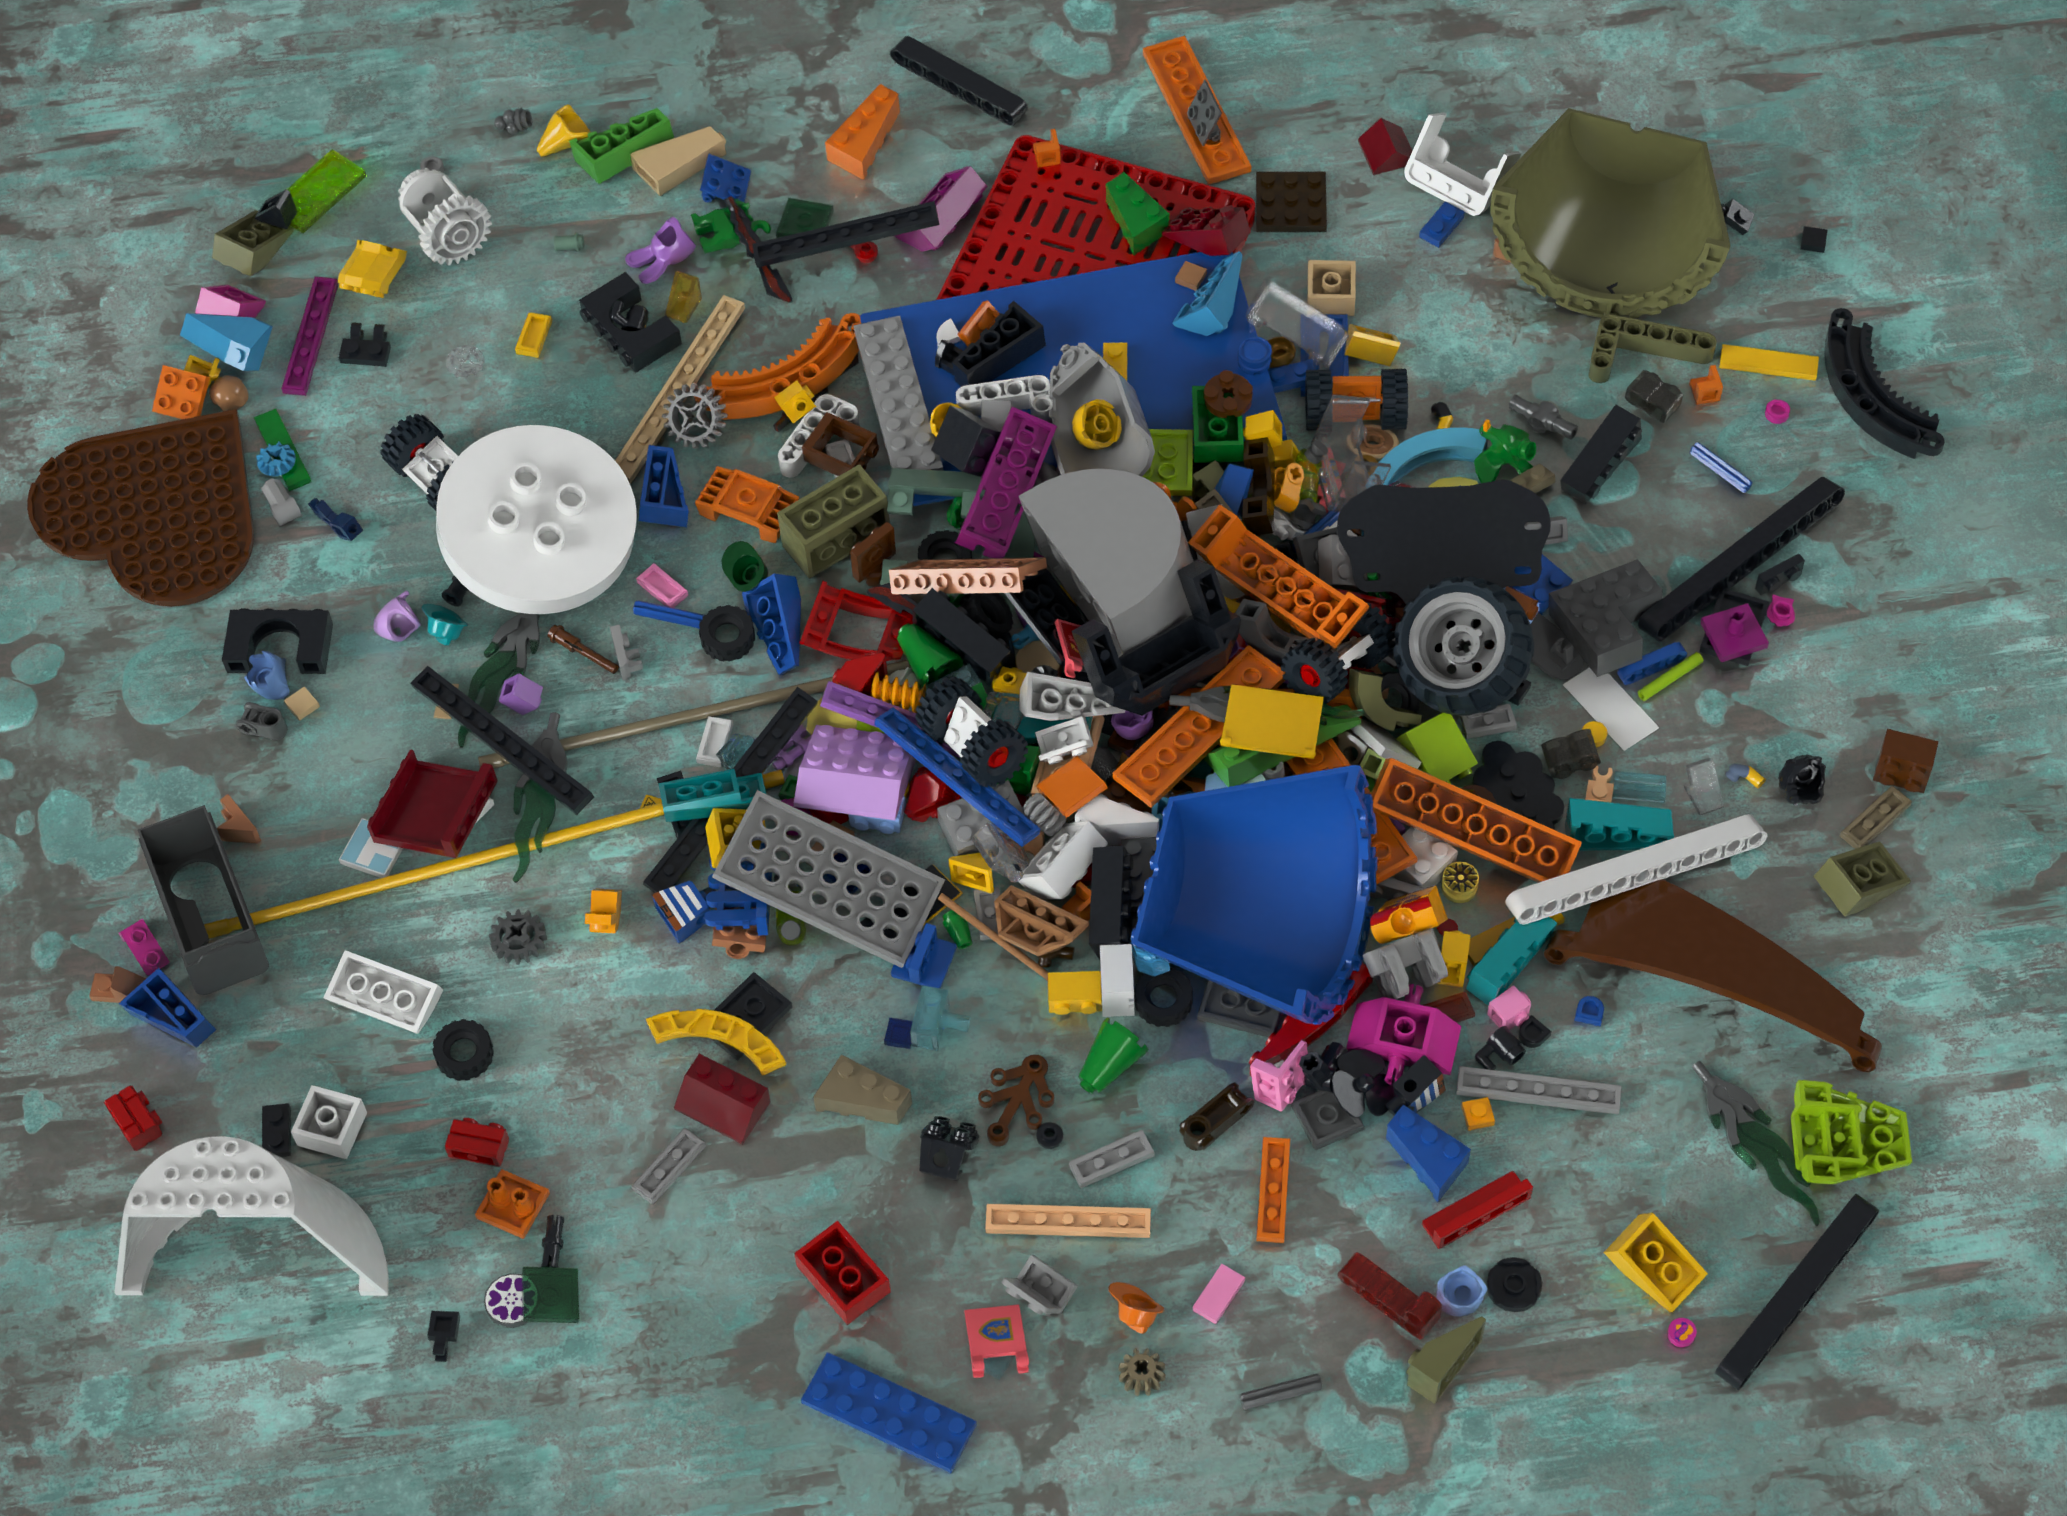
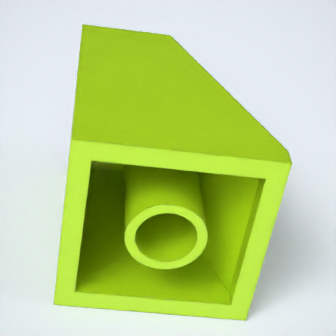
[1396,712,1478,784]

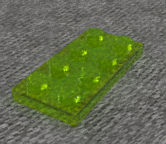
[287,149,367,233]

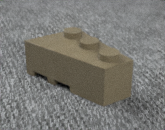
[813,1054,912,1125]

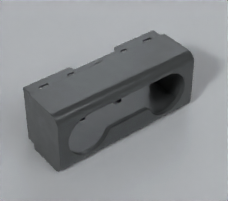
[138,805,269,995]

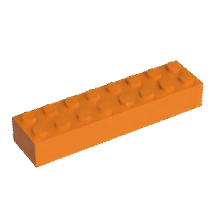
[1371,758,1582,883]

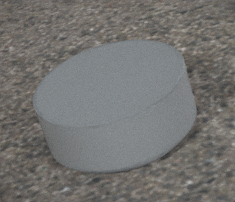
[420,156,444,173]

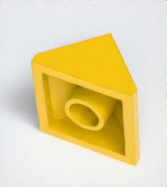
[1344,324,1401,366]

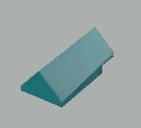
[658,769,766,822]

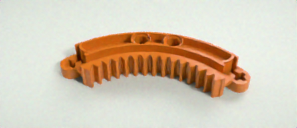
[694,313,861,420]

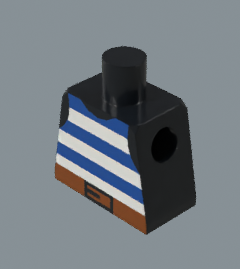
[1385,1055,1446,1116]

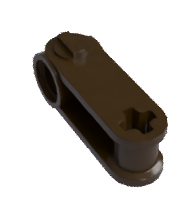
[1179,1082,1255,1151]

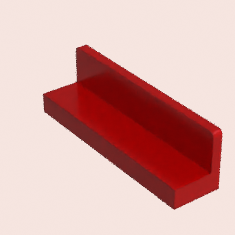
[1422,1171,1533,1249]

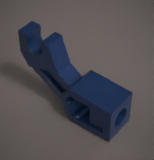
[308,498,363,541]

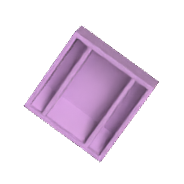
[794,725,915,820]

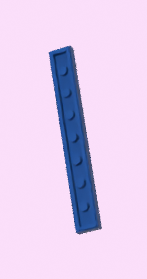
[874,707,1041,847]

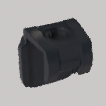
[920,1116,979,1181]

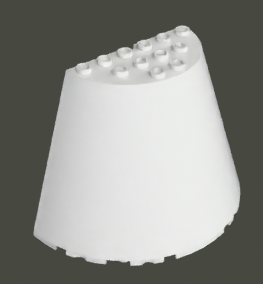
[114,1136,389,1296]

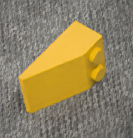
[1604,1213,1708,1312]

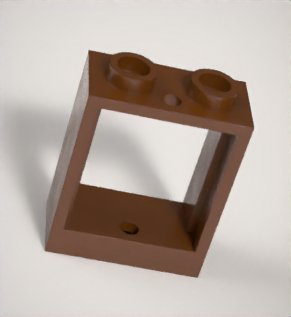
[802,412,879,476]

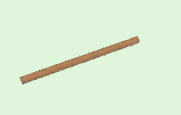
[938,893,1050,981]

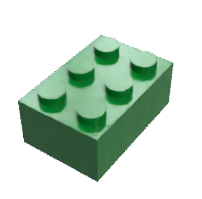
[1192,386,1244,463]

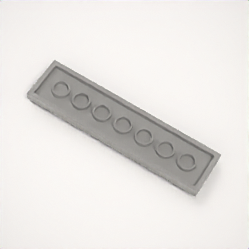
[853,316,943,471]

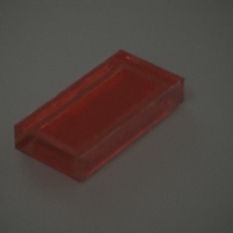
[1423,991,1475,1023]

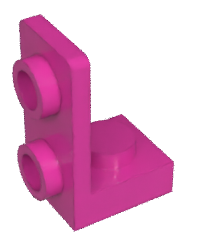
[118,918,169,976]

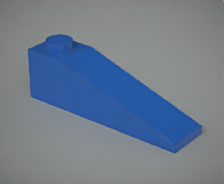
[1214,464,1253,521]
[742,573,801,675]

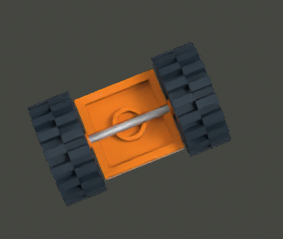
[1305,369,1408,431]

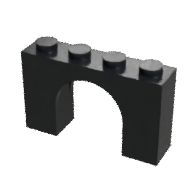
[579,272,682,373]
[222,608,333,674]

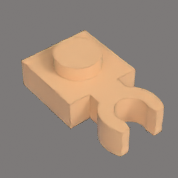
[1585,765,1614,803]

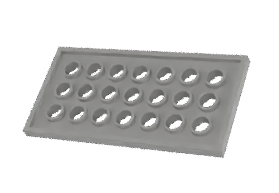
[712,790,945,968]

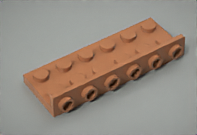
[889,557,1047,594]

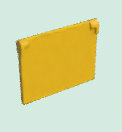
[1220,684,1324,759]

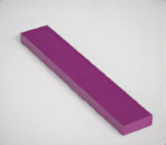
[281,277,339,396]

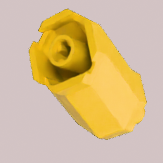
[337,240,407,298]

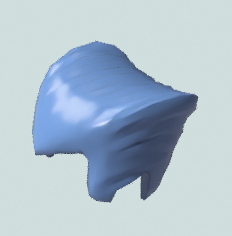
[244,651,290,700]

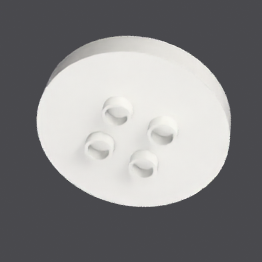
[436,425,637,614]

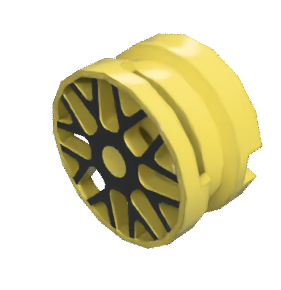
[1441,861,1479,903]

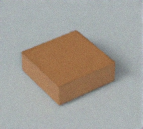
[1175,261,1207,291]

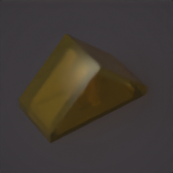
[665,270,702,323]

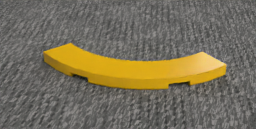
[646,1009,786,1076]

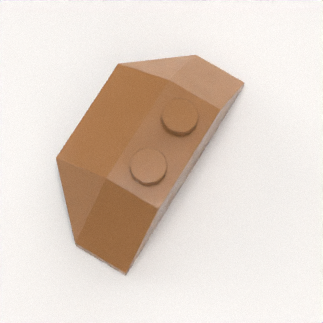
[994,885,1089,956]

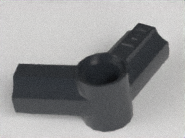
[1299,1042,1348,1093]

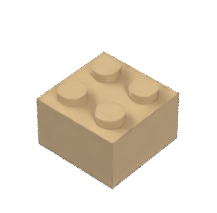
[1307,260,1356,316]

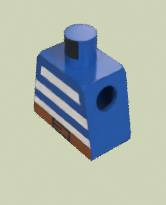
[652,881,716,944]

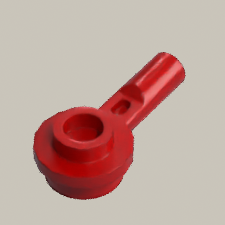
[849,241,878,263]

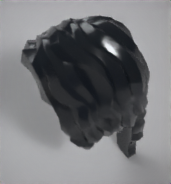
[1778,754,1826,806]

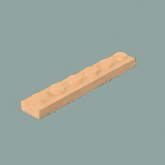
[985,1204,1151,1238]

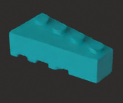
[1565,798,1674,851]
[1466,917,1557,1006]

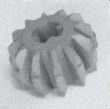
[1022,793,1066,836]

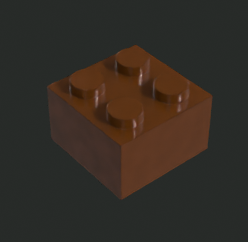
[1873,729,1939,793]

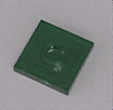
[776,198,834,238]
[522,1267,579,1323]

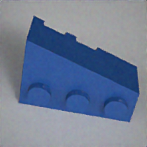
[638,445,689,527]
[119,968,216,1048]
[1386,1105,1471,1203]

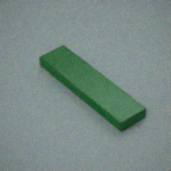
[254,408,311,491]

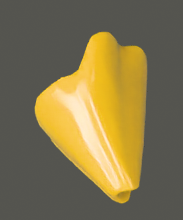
[536,105,591,157]

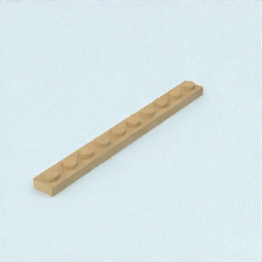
[615,295,745,484]

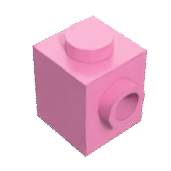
[1487,985,1531,1030]

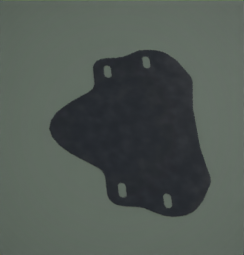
[1337,480,1551,629]

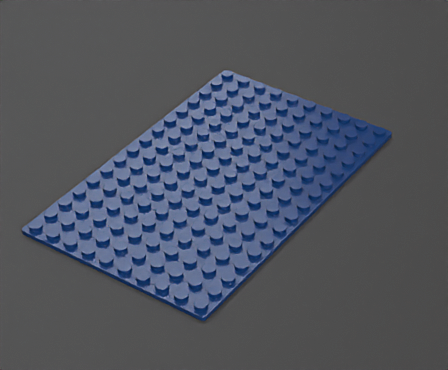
[860,252,1286,506]

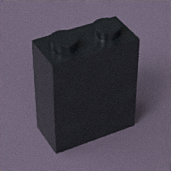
[931,405,1001,477]

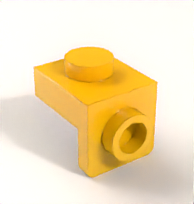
[184,355,221,389]

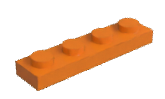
[1256,1137,1290,1243]

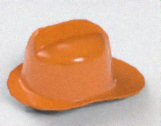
[1108,1282,1165,1334]

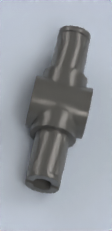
[1509,395,1578,440]

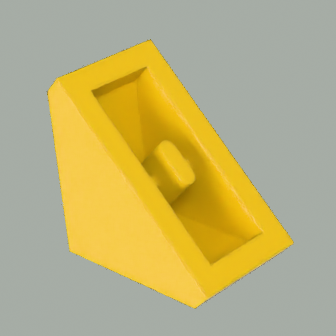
[948,852,994,893]

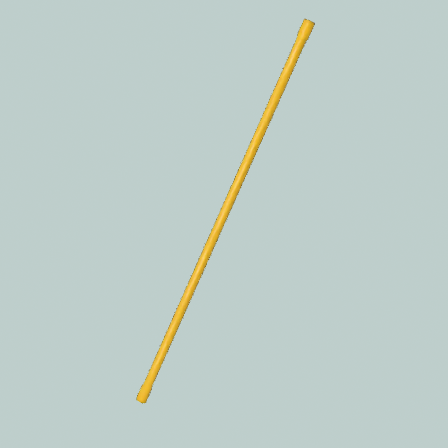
[204,769,785,939]

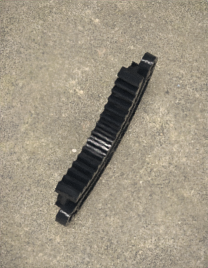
[1824,308,1945,459]

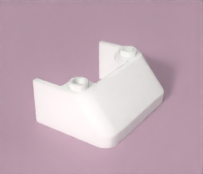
[1404,112,1521,216]

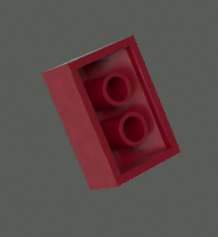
[674,1053,771,1145]

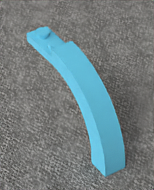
[1362,428,1488,536]

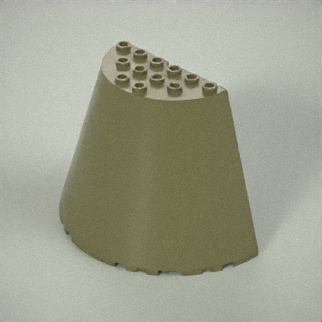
[1491,108,1730,318]

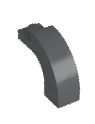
[1235,599,1309,665]

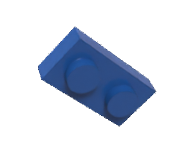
[1419,201,1465,248]
[1268,359,1316,393]

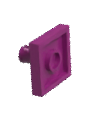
[1701,603,1769,662]

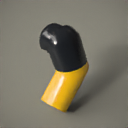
[1431,402,1453,430]

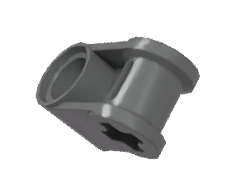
[235,702,288,740]

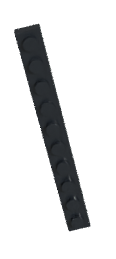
[410,666,594,815]
[643,686,818,893]

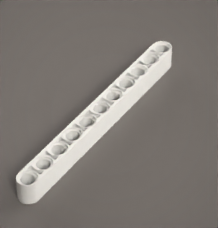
[1505,814,1767,925]

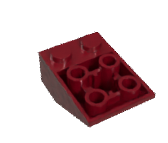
[1162,206,1251,256]

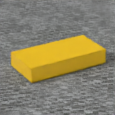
[515,312,552,358]

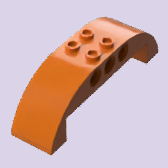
[1188,505,1369,649]

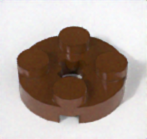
[1204,370,1253,418]

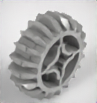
[662,383,728,449]

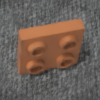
[712,907,766,959]

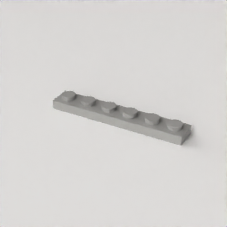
[1456,1066,1622,1115]

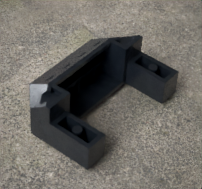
[1071,559,1241,716]

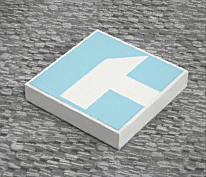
[339,818,403,878]

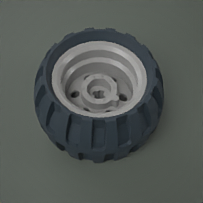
[1393,576,1534,716]

